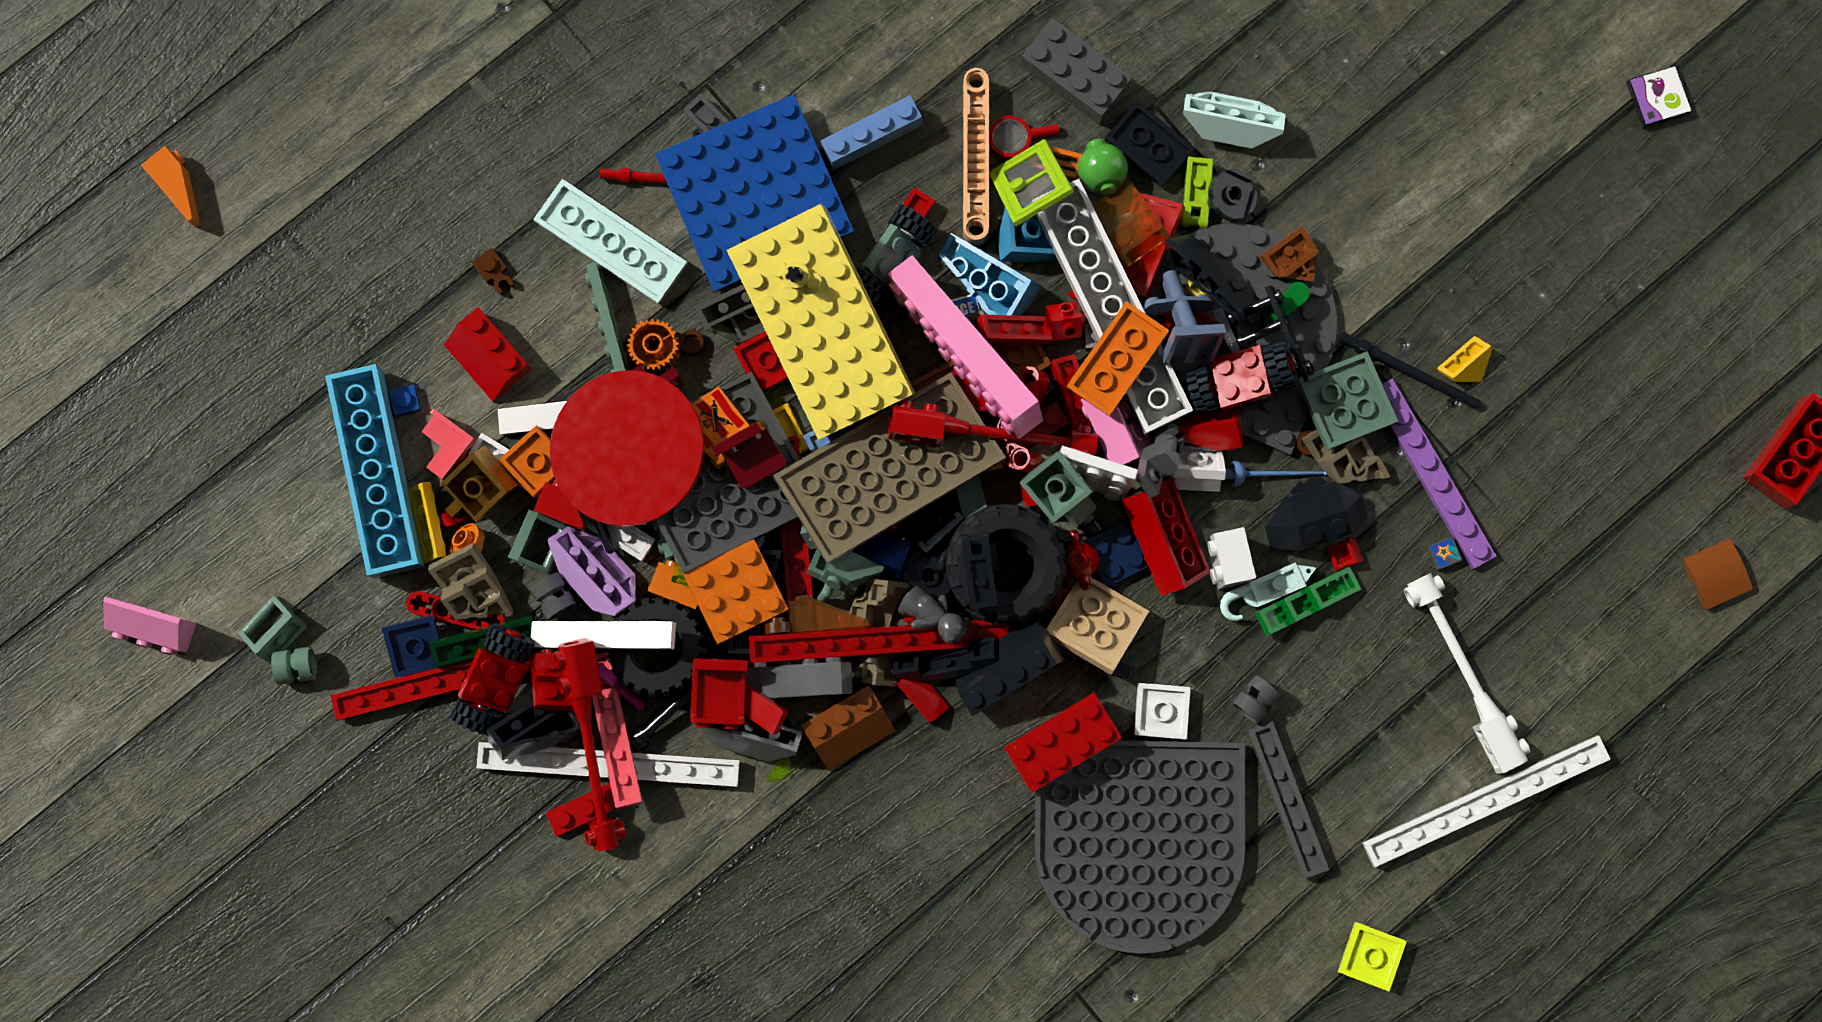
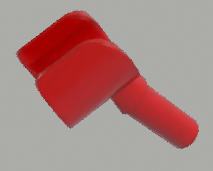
[439,512,472,529]

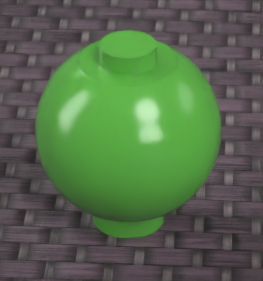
[1077,139,1128,195]

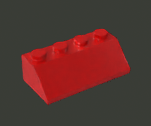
[1122,477,1210,596]

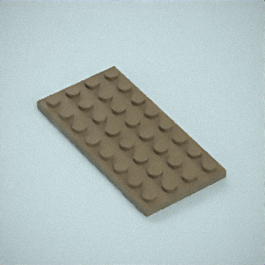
[773,373,1006,565]

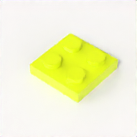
[1338,922,1407,992]

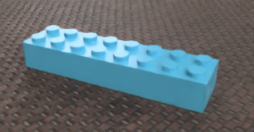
[325,364,425,579]

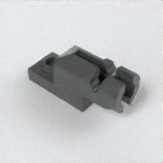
[1136,423,1185,498]

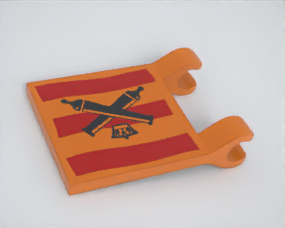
[692,386,750,469]

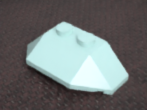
[1183,92,1285,148]

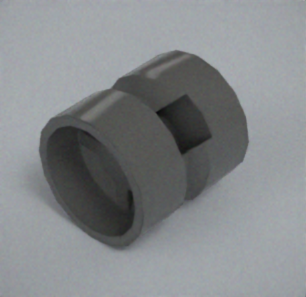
[529,572,577,621]
[1232,675,1281,725]

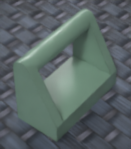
[508,510,568,575]
[238,595,308,664]

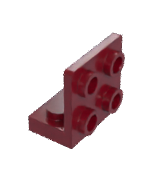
[712,419,787,489]

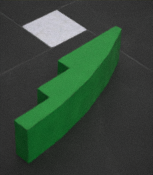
[1255,566,1361,636]

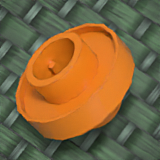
[450,523,485,554]

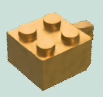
[441,446,519,522]

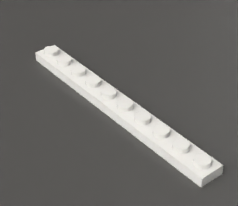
[1362,735,1610,867]
[476,742,740,787]

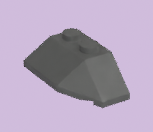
[695,285,765,343]
[695,714,803,762]

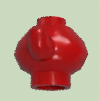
[1065,530,1099,590]

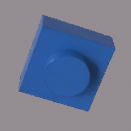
[389,385,422,417]

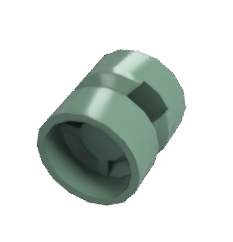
[271,647,318,685]

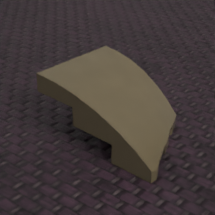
[1301,428,1390,483]
[428,543,513,619]

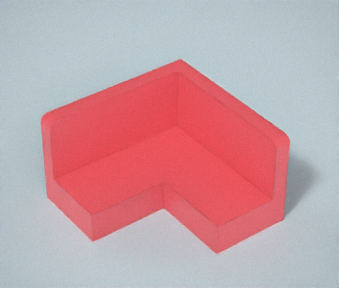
[422,409,477,480]

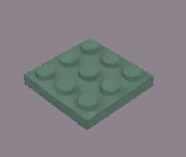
[1298,352,1398,451]

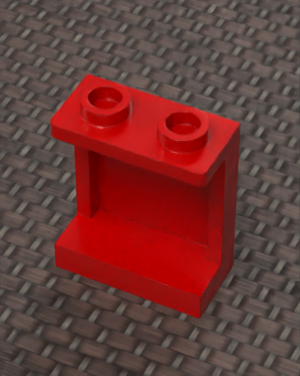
[690,658,748,729]

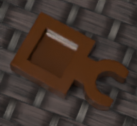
[472,248,515,296]

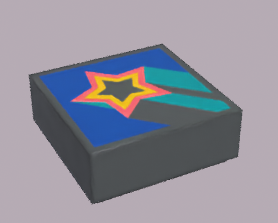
[1427,537,1462,570]

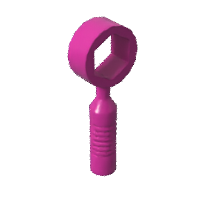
[598,664,645,711]

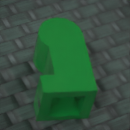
[1261,282,1309,323]

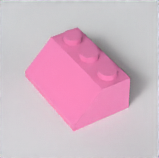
[1081,395,1152,466]
[103,597,197,655]

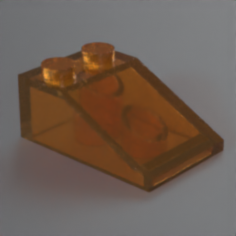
[1092,179,1170,267]

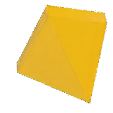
[1437,336,1493,382]

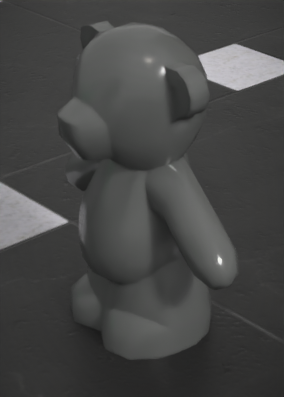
[898,586,971,644]

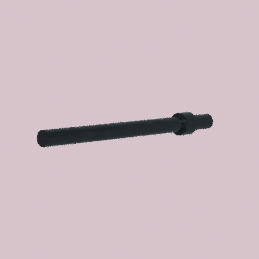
[1339,331,1481,409]

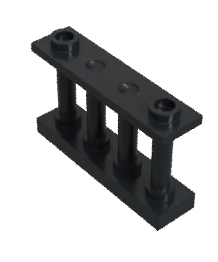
[1213,285,1315,406]

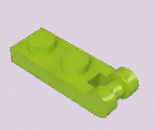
[1181,157,1213,229]

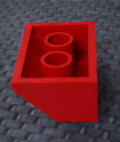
[444,307,532,402]

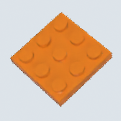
[683,539,788,644]

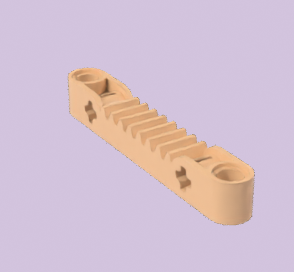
[963,68,989,246]

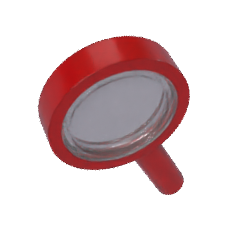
[989,116,1059,160]

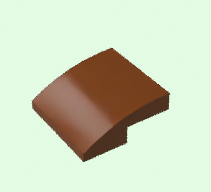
[1682,539,1753,610]

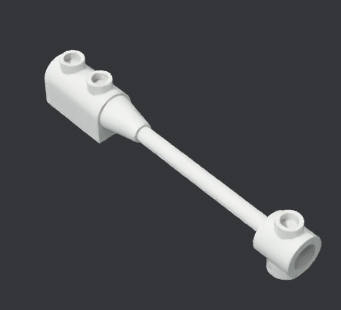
[1404,573,1530,774]

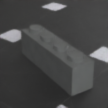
[745,657,853,699]

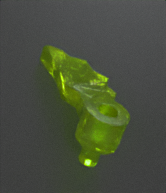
[767,757,790,781]

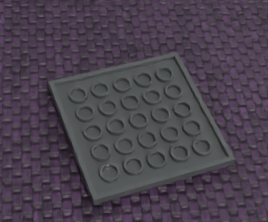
[655,372,799,573]

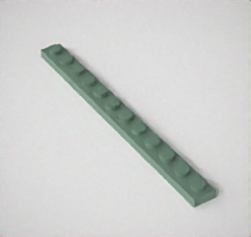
[585,262,675,560]

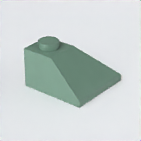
[1020,450,1093,523]

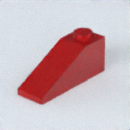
[1171,408,1244,451]

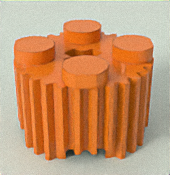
[627,319,681,375]

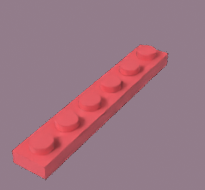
[592,652,643,810]

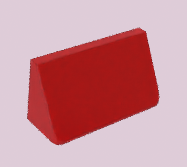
[897,679,949,724]

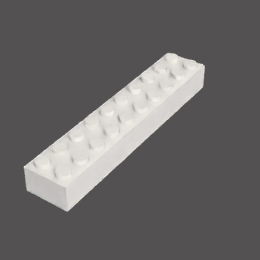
[1032,179,1193,435]

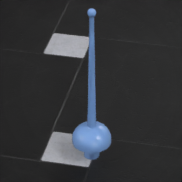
[1225,461,1328,487]

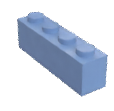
[820,95,922,171]

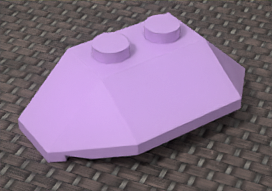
[548,526,636,616]

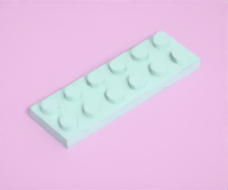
[533,179,688,305]

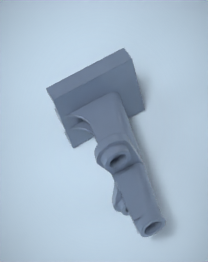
[1143,270,1226,365]

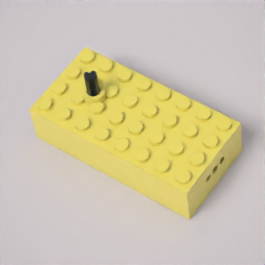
[727,204,915,440]

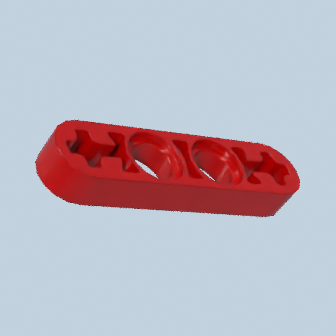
[406,591,506,629]

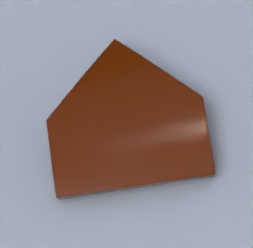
[1259,226,1319,282]

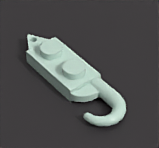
[1220,562,1316,621]

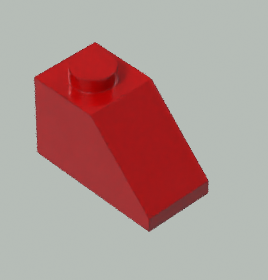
[534,480,588,532]

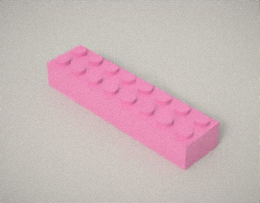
[888,256,1043,439]

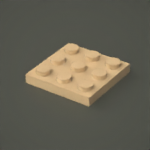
[1047,577,1149,675]

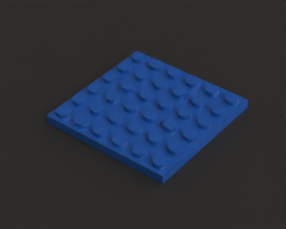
[655,94,854,293]

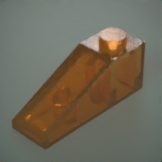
[789,595,872,633]

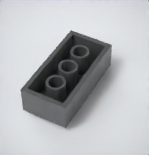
[1020,18,1132,125]

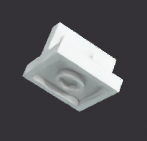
[1169,444,1226,492]

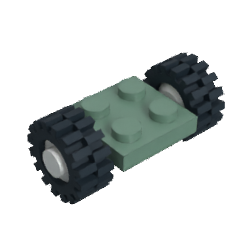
[856,204,937,312]

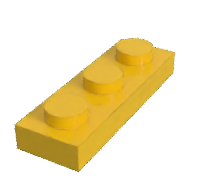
[408,482,446,564]

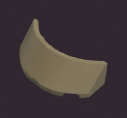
[847,578,910,686]

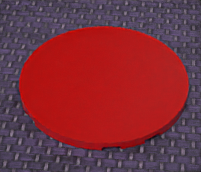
[550,370,705,527]

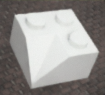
[1208,527,1256,590]

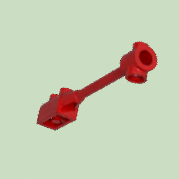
[887,400,1098,456]
[553,638,626,851]

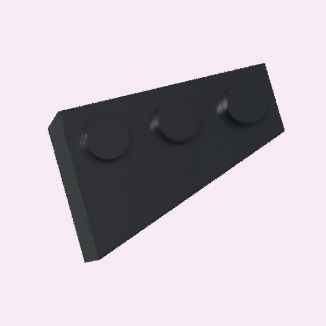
[487,700,582,760]

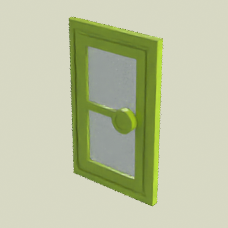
[989,139,1074,227]

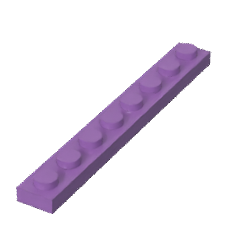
[1382,378,1496,569]

